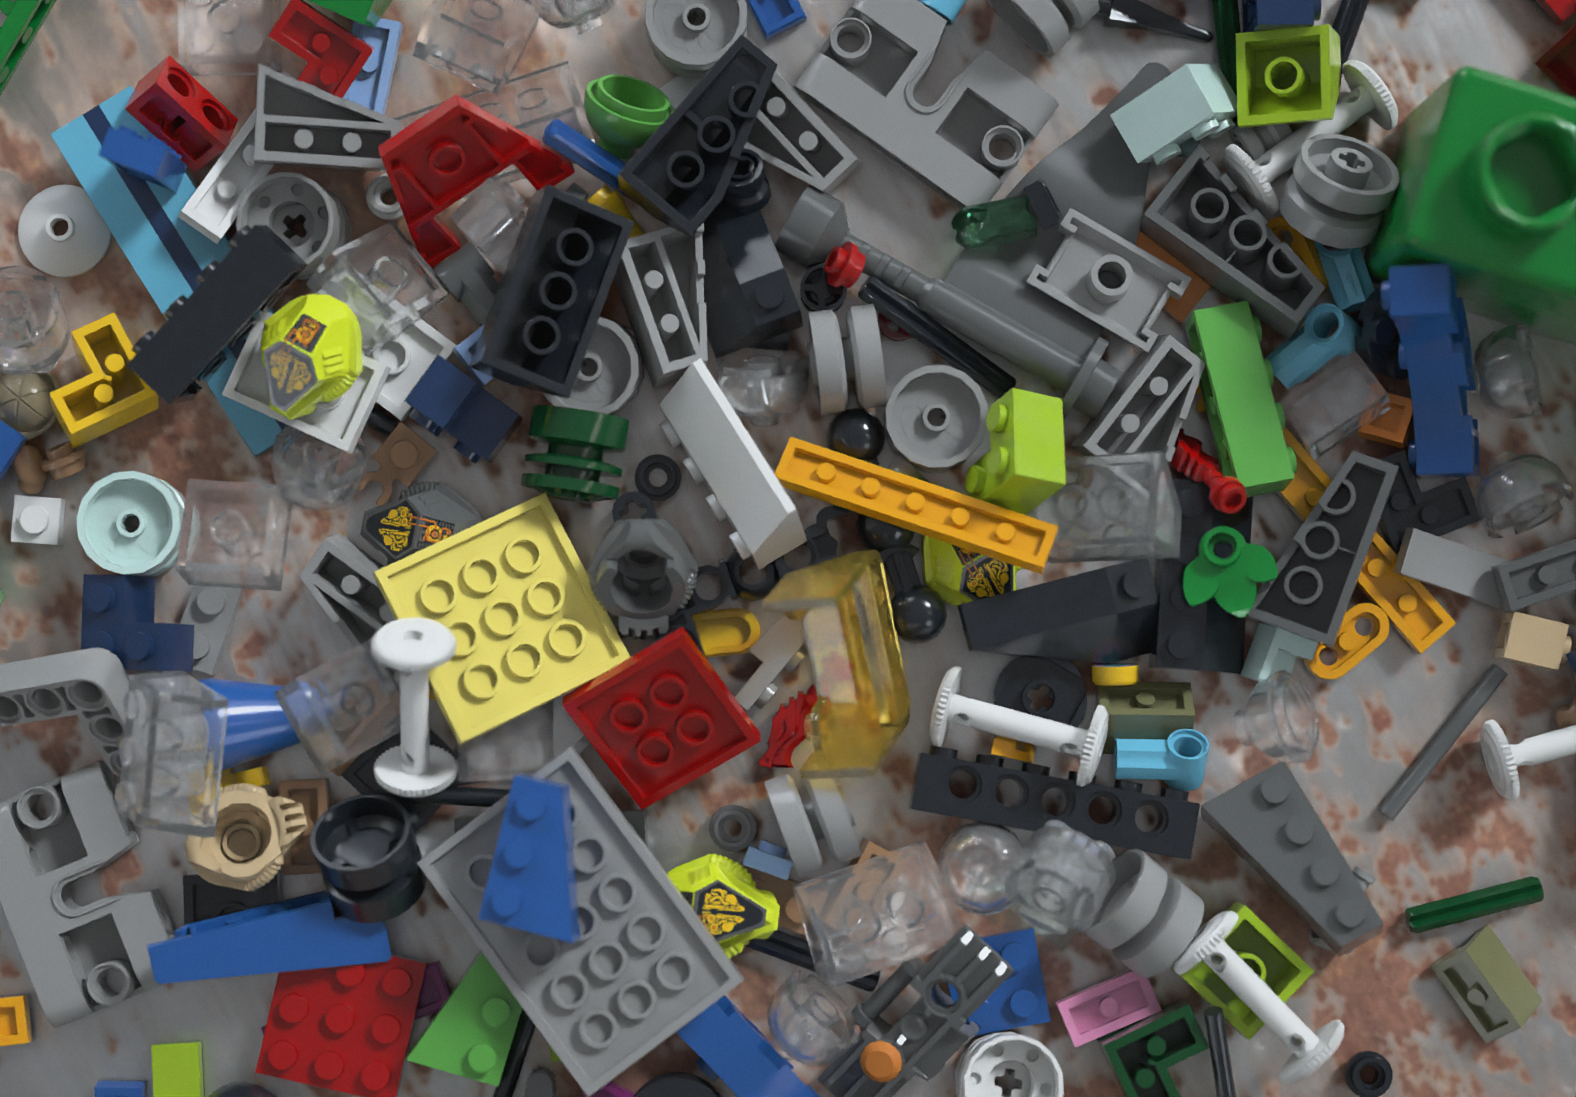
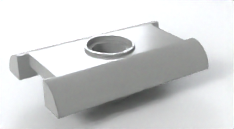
[1026,207,1192,353]

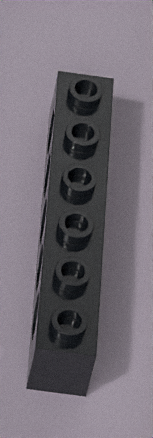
[909,745,1200,860]

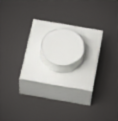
[11,495,66,546]

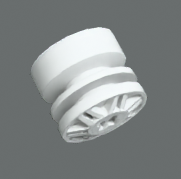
[954,1031,1064,1097]

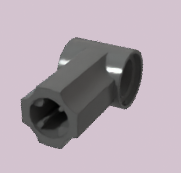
[433,241,500,326]

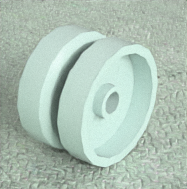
[76,471,194,577]

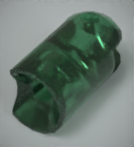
[951,195,1037,250]

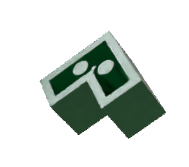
[1097,999,1210,1097]

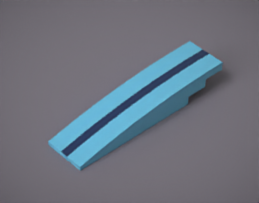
[50,85,299,457]

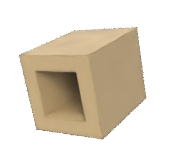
[1492,611,1572,671]

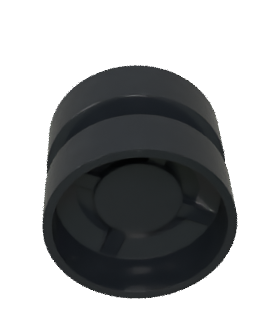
[310,794,427,923]

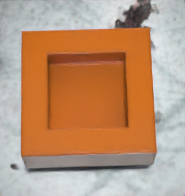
[1357,389,1414,449]

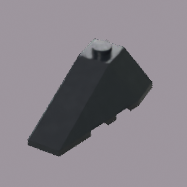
[618,34,778,237]
[702,197,803,359]
[957,557,1159,664]

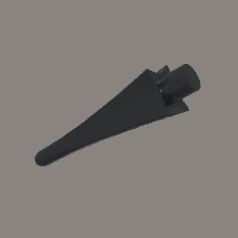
[1097,0,1213,42]

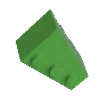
[406,950,522,1086]

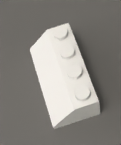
[659,358,808,569]

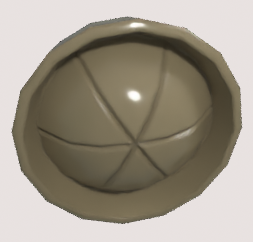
[0,359,60,440]

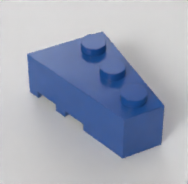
[478,774,581,943]

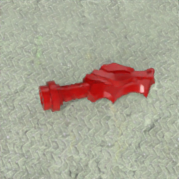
[1171,428,1247,513]
[757,649,854,771]

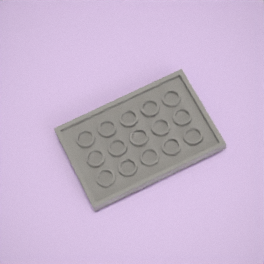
[417,747,744,1097]

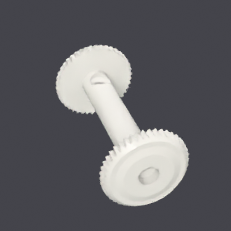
[1224,60,1398,214]
[370,618,457,798]
[929,666,1109,787]
[1480,719,1576,800]
[1174,911,1344,1084]

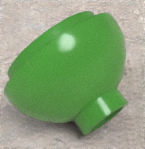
[583,74,675,159]

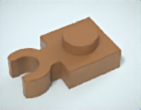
[356,421,437,506]

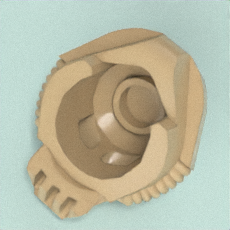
[184,783,308,891]

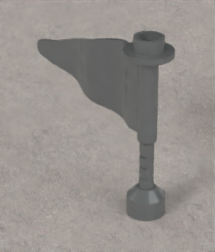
[775,62,1171,422]

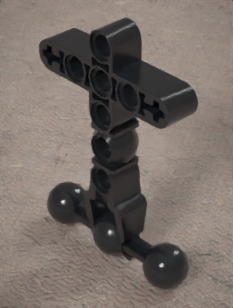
[606,408,947,662]

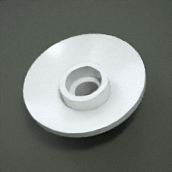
[18,185,112,277]

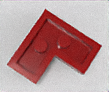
[268,0,374,98]

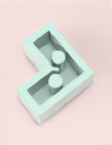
[1110,63,1237,166]

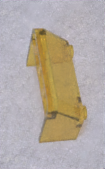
[762,550,911,780]

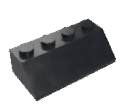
[469,184,634,399]
[1148,479,1253,674]

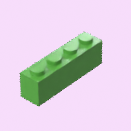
[1184,300,1297,498]

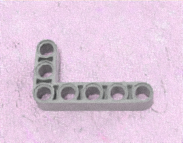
[0,648,163,781]

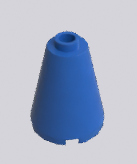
[199,678,330,773]

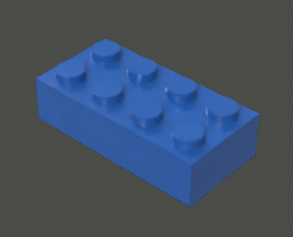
[98,125,187,193]

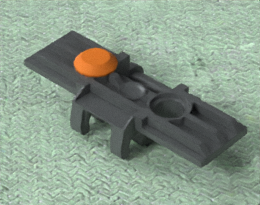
[817,924,1015,1097]

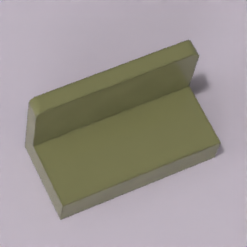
[1096,682,1195,754]
[1431,925,1542,1044]

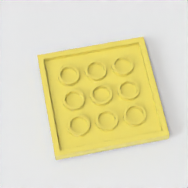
[373,493,630,746]

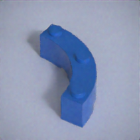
[1381,264,1480,478]
[676,995,820,1097]

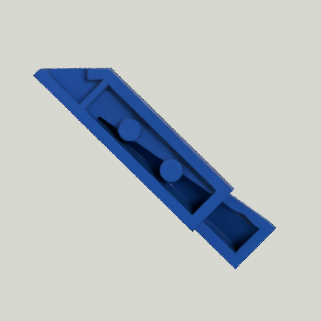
[147,890,392,984]

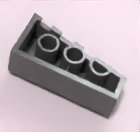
[1140,143,1325,340]
[1246,451,1399,648]
[1201,759,1384,957]

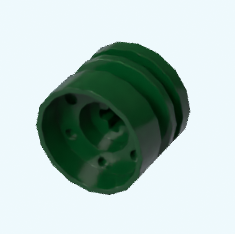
[521,405,630,503]

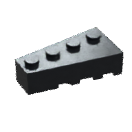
[127,224,308,405]

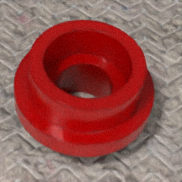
[824,241,866,288]

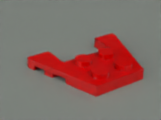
[378,94,575,270]

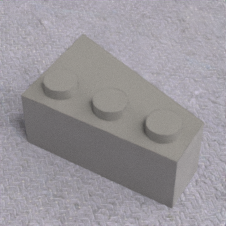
[744,71,862,194]
[1071,334,1206,504]

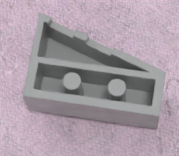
[254,63,401,172]
[614,223,708,388]
[299,534,400,697]

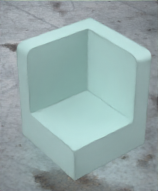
[1240,623,1318,690]

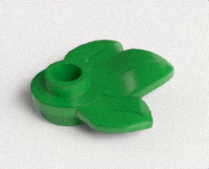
[1183,526,1278,618]

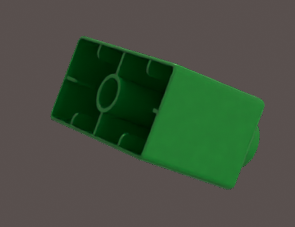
[1363,66,1576,345]

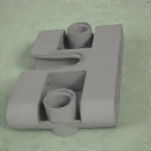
[794,0,1059,218]
[0,760,175,1028]

